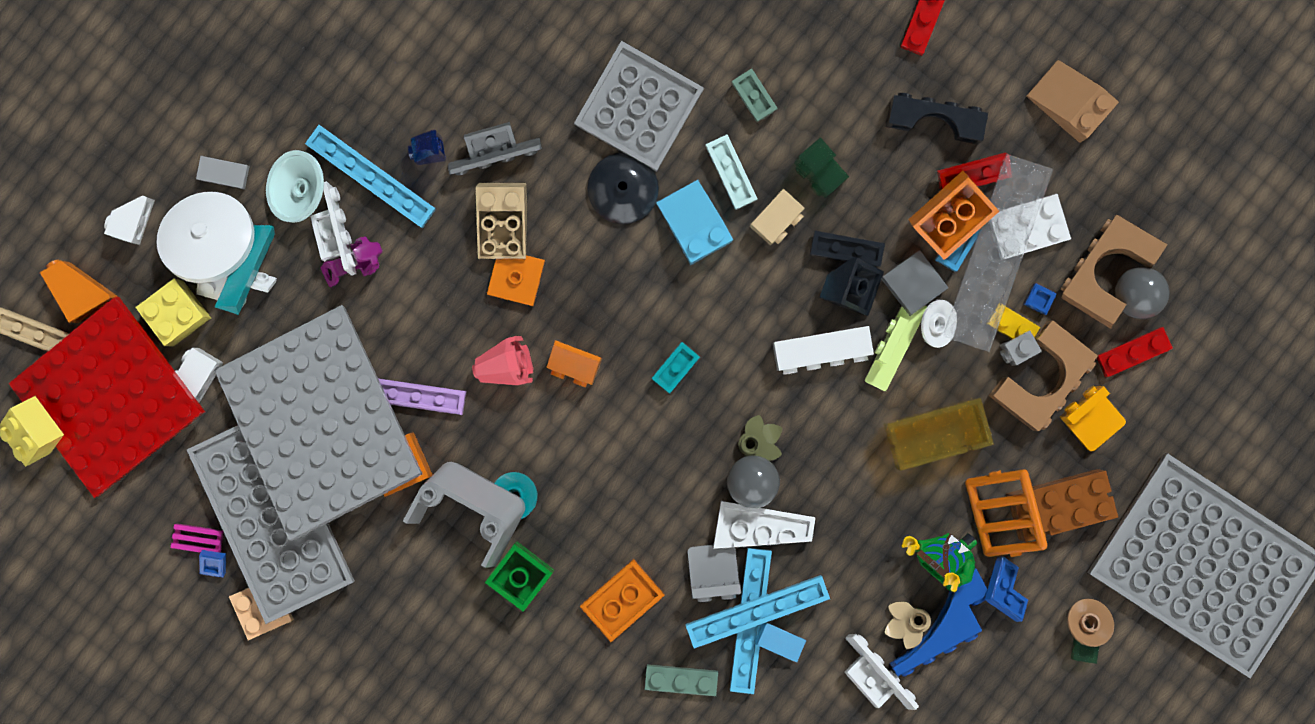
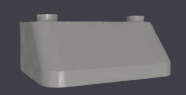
[403,462,525,568]

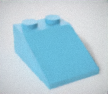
[656,180,733,265]

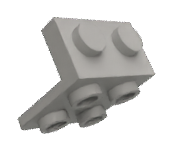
[688,545,741,602]

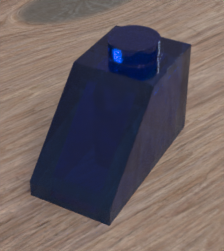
[408,130,446,165]

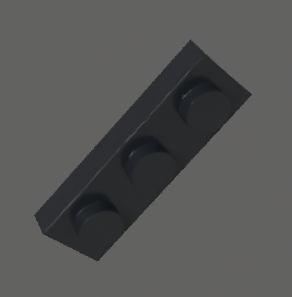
[810,231,885,268]

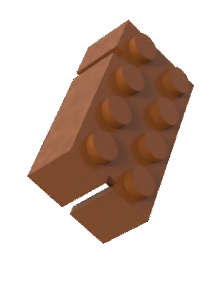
[1006,469,1118,542]

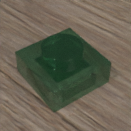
[1071,638,1099,664]

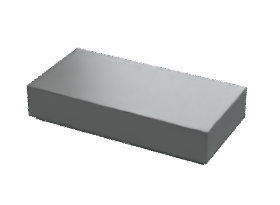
[196,156,250,189]

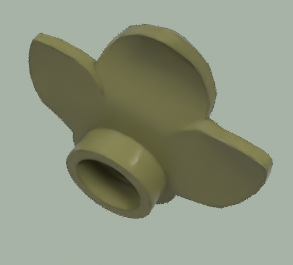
[738,415,782,461]

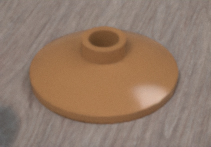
[1067,599,1114,647]

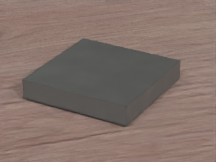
[881,250,948,316]

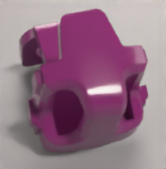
[321,237,383,287]

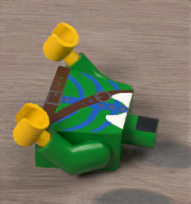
[901,533,977,592]

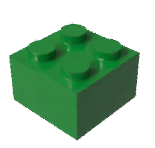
[485,541,554,612]

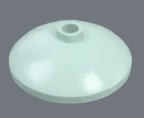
[266,150,324,223]

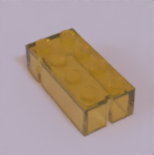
[883,398,994,471]

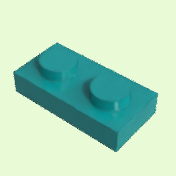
[652,342,700,393]

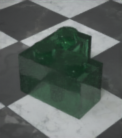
[794,137,849,198]

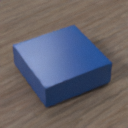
[1023,283,1057,315]
[199,550,226,577]

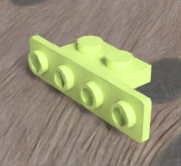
[865,305,927,391]

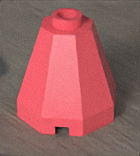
[472,336,533,385]

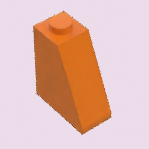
[40,260,117,323]

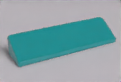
[215,225,275,315]

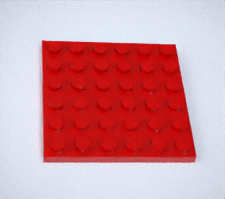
[9,297,205,498]

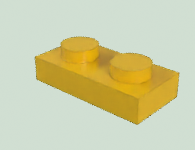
[986,303,1041,339]

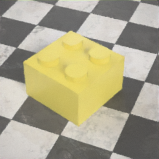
[135,279,211,347]
[0,396,64,467]

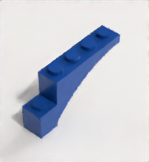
[889,568,988,676]

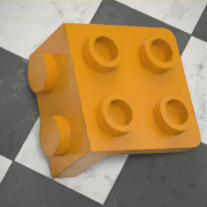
[1060,386,1126,451]

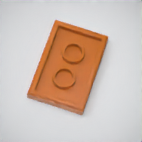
[580,559,665,642]

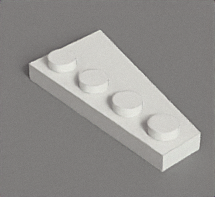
[713,501,815,549]

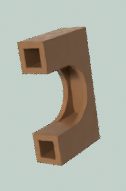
[1061,215,1167,328]
[988,320,1098,431]

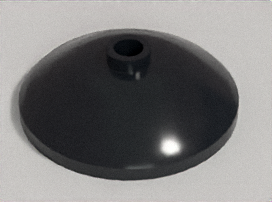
[588,153,659,224]

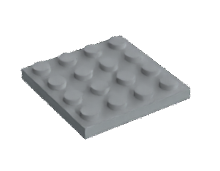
[574,41,704,172]

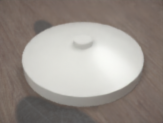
[157,192,254,283]

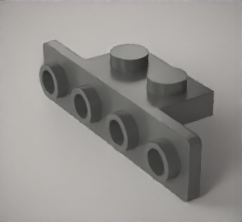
[448,122,542,175]

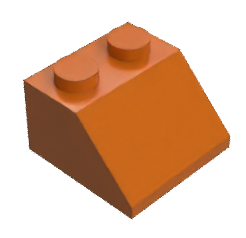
[547,340,603,388]

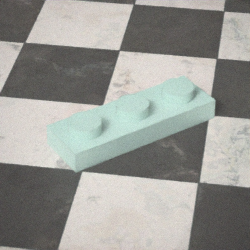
[705,135,757,210]

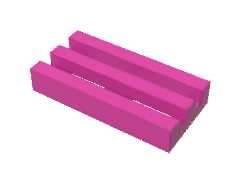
[171,524,224,552]

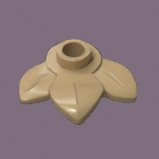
[885,602,931,649]

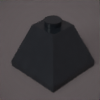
[819,257,884,316]

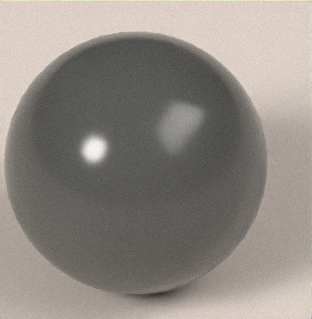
[1114,267,1170,319]
[727,455,780,508]

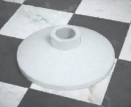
[921,300,957,348]

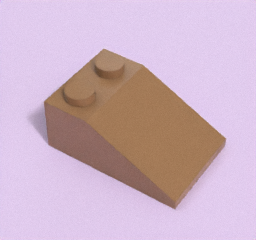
[1026,60,1119,143]

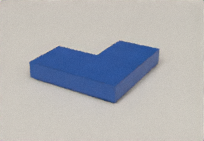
[985,556,1028,622]

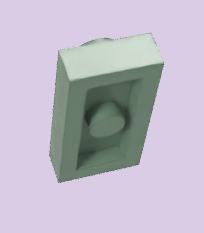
[731,69,778,122]

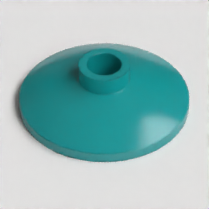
[495,472,538,519]

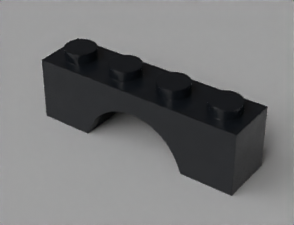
[885,93,988,145]

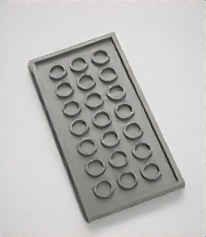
[187,425,355,624]

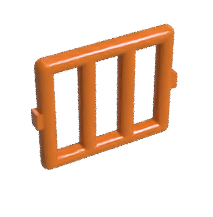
[965,469,1048,557]

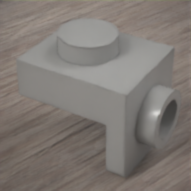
[1000,331,1042,366]

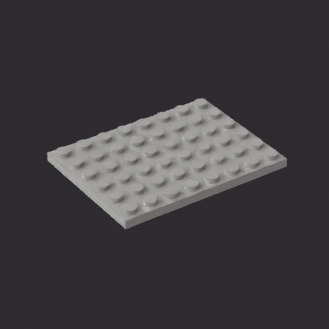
[214,305,423,541]
[1087,453,1315,679]

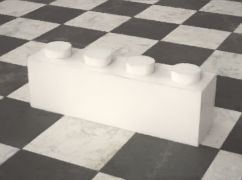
[772,326,874,374]

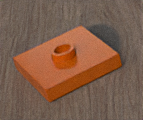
[487,255,545,307]

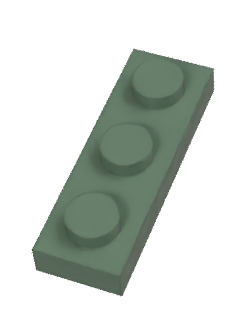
[645,664,718,696]

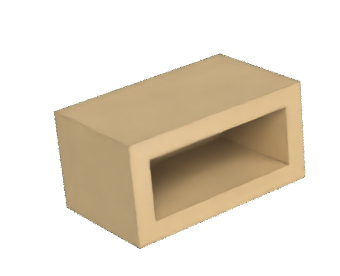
[750,189,804,246]

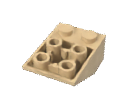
[476,183,527,259]

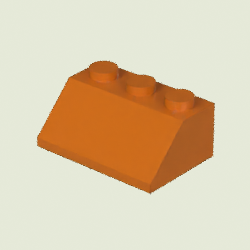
[908,171,1000,260]

